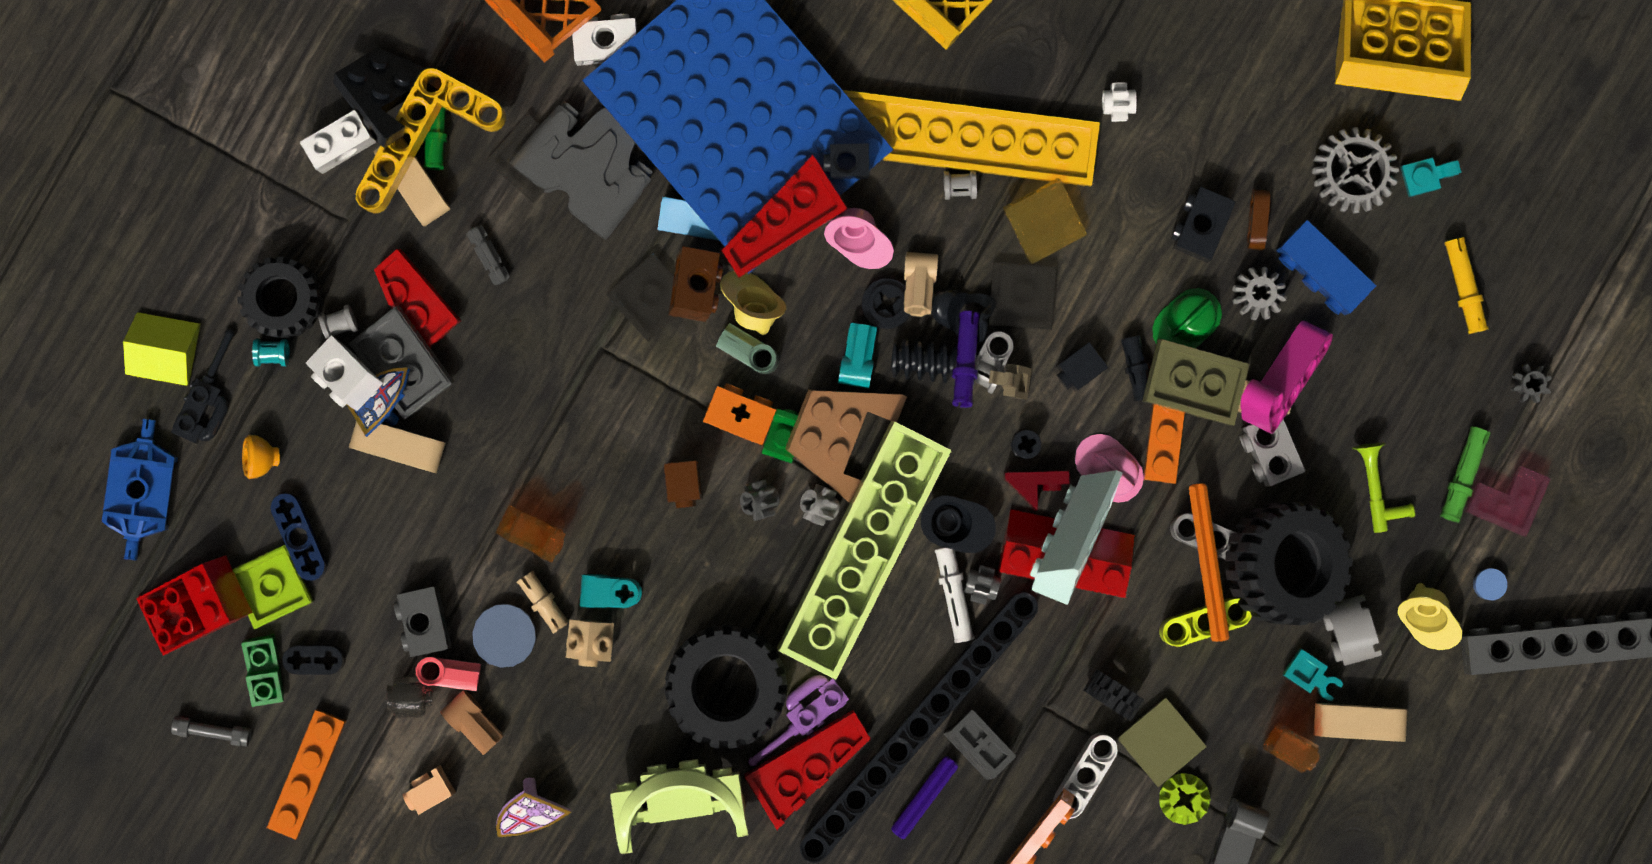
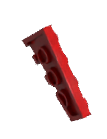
[722,155,847,278]
[744,709,870,830]

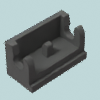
[944,710,1016,780]

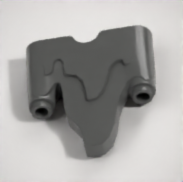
[508,102,653,241]

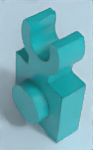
[1282,649,1343,701]

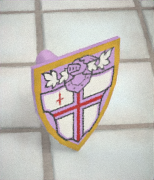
[496,778,571,837]

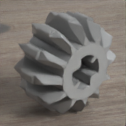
[1232,267,1286,320]

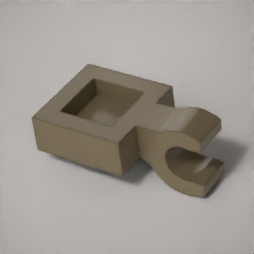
[989,364,1032,400]

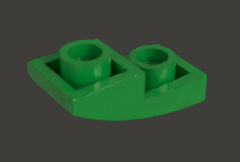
[241,634,284,707]

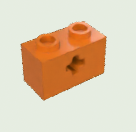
[703,383,776,446]

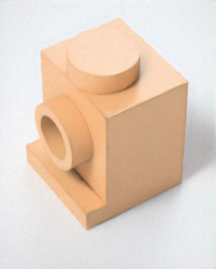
[402,765,456,815]

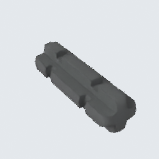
[466,225,510,286]

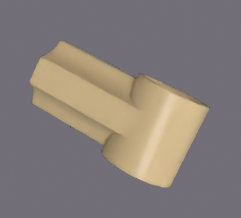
[904,252,938,317]

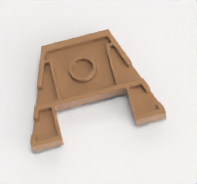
[785,390,907,504]

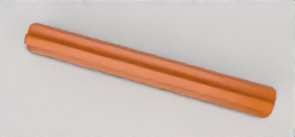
[1189,483,1229,642]

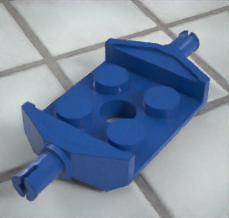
[102,419,178,560]

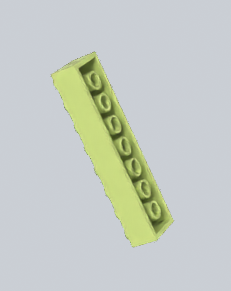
[777,421,952,680]

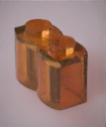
[1263,722,1320,773]

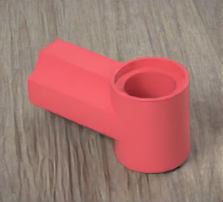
[416,656,481,691]

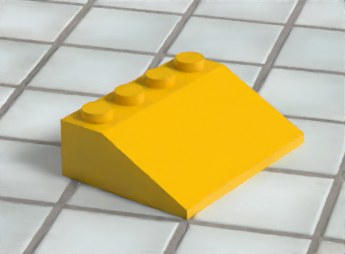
[1335,0,1471,101]

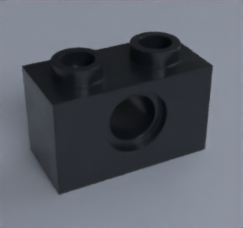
[1171,187,1236,263]

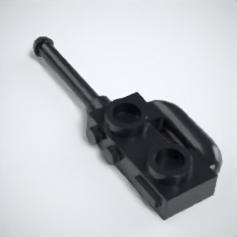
[171,329,235,444]

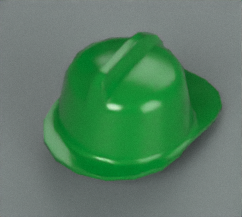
[1152,288,1222,349]

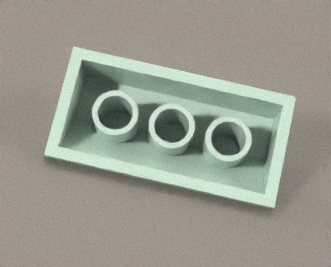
[1030,470,1123,605]

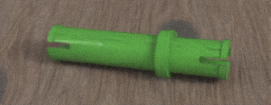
[1440,426,1491,523]

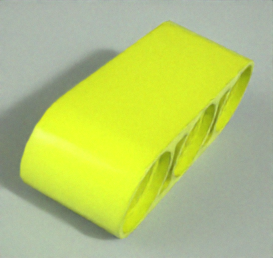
[1159,598,1252,647]

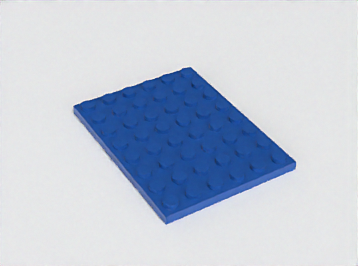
[582,0,893,275]

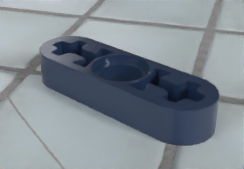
[271,494,327,580]

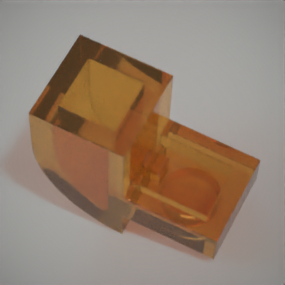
[495,504,566,562]

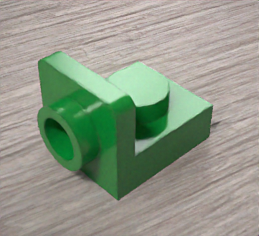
[762,409,799,464]

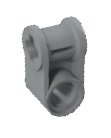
[974,332,1013,394]

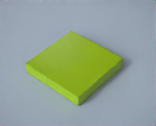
[233,545,314,629]

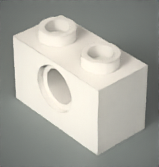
[572,14,638,66]
[300,110,377,174]
[306,335,383,411]

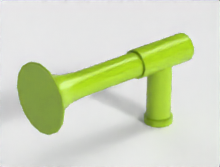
[1352,443,1415,533]

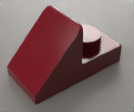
[1003,471,1069,510]

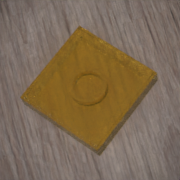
[1002,178,1087,264]

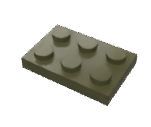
[1142,339,1250,426]

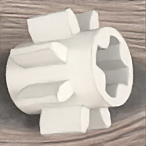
[1102,82,1136,122]

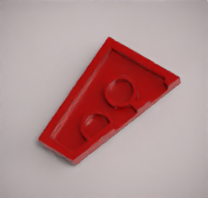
[374,249,462,348]

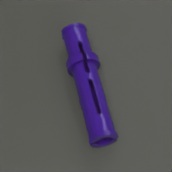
[952,311,980,408]

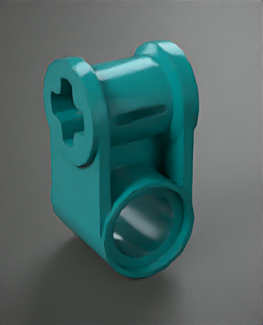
[580,574,642,608]

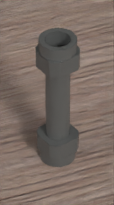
[171,716,252,747]

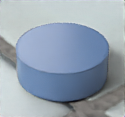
[1473,568,1507,600]

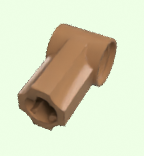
[440,690,504,755]

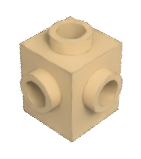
[566,619,614,667]

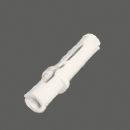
[934,547,975,643]

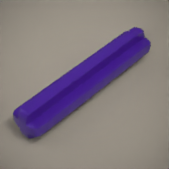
[891,756,958,839]

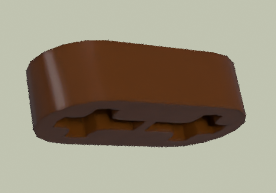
[1247,189,1270,250]

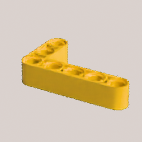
[355,68,506,213]

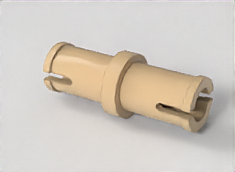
[516,570,569,634]

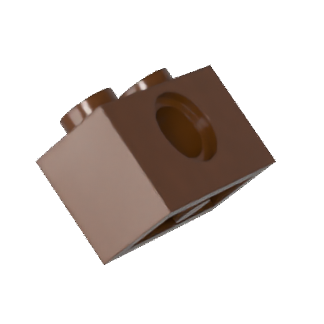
[668,246,723,322]
[664,461,703,508]

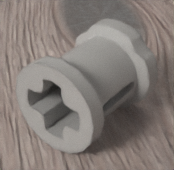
[944,170,977,200]
[318,304,358,340]

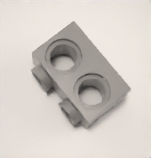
[1239,419,1306,486]

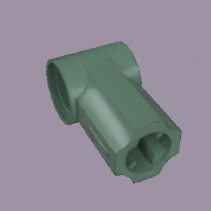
[716,323,779,374]

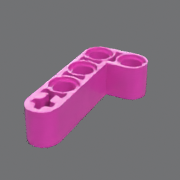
[1240,320,1333,434]

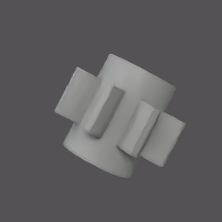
[800,484,840,526]

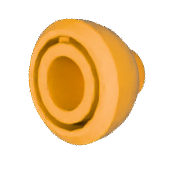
[242,435,280,479]

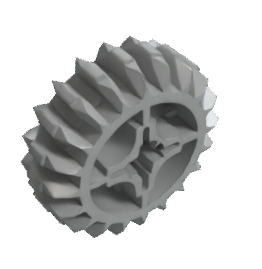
[1312,127,1399,214]

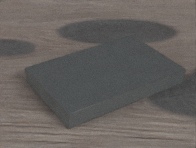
[348,306,455,420]

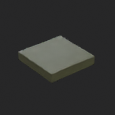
[1116,697,1207,787]

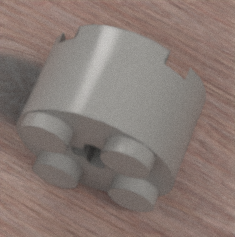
[1323,594,1382,666]

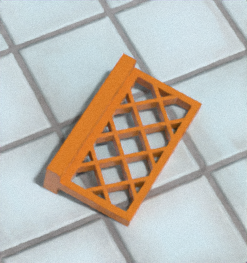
[484,0,601,63]

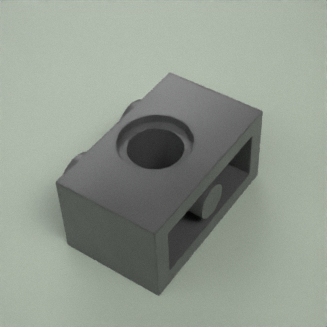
[394,586,452,657]

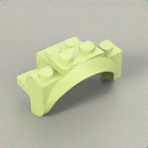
[610,759,749,854]

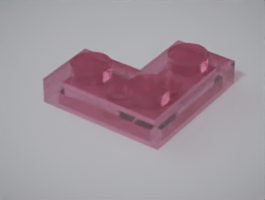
[1465,466,1551,537]

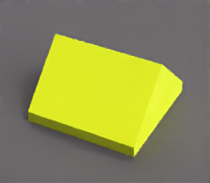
[123,312,200,386]

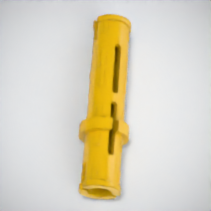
[1444,237,1489,334]

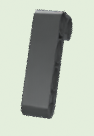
[1209,798,1270,864]

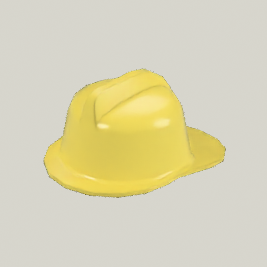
[720,271,786,335]
[1398,583,1462,650]

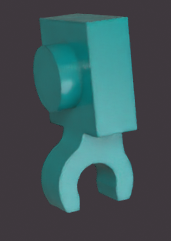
[1400,158,1462,198]

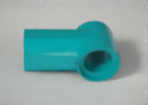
[838,323,877,389]

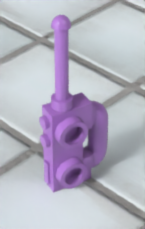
[748,675,849,766]

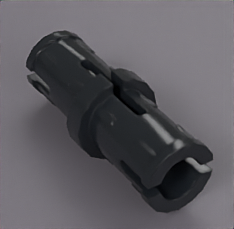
[1121,336,1150,402]

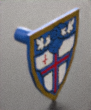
[346,368,410,437]

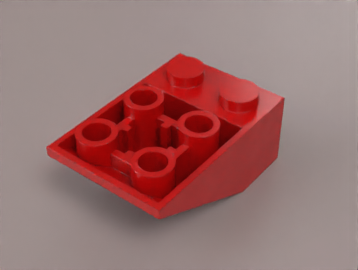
[136,555,253,656]

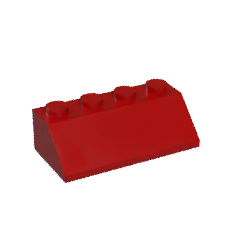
[997,509,1135,598]

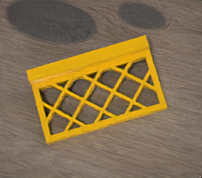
[893,0,993,50]

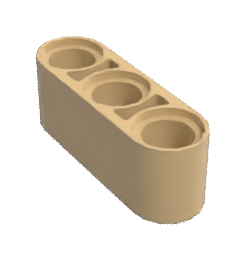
[373,137,451,227]
[349,421,446,473]
[1314,703,1408,742]

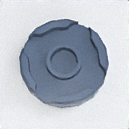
[472,604,537,668]

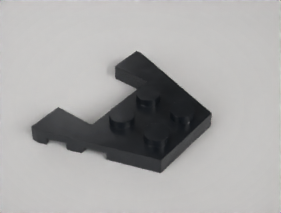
[333,47,466,148]

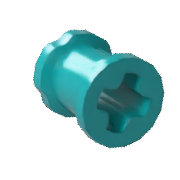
[252,338,290,367]

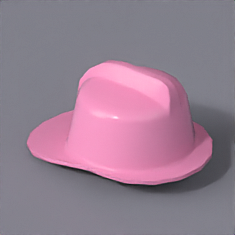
[824,208,894,269]
[1075,434,1144,503]

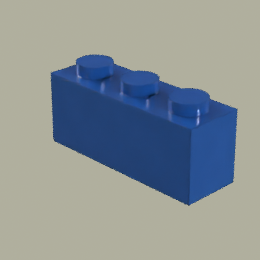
[1276,220,1376,316]

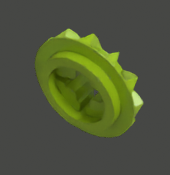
[1159,773,1211,825]

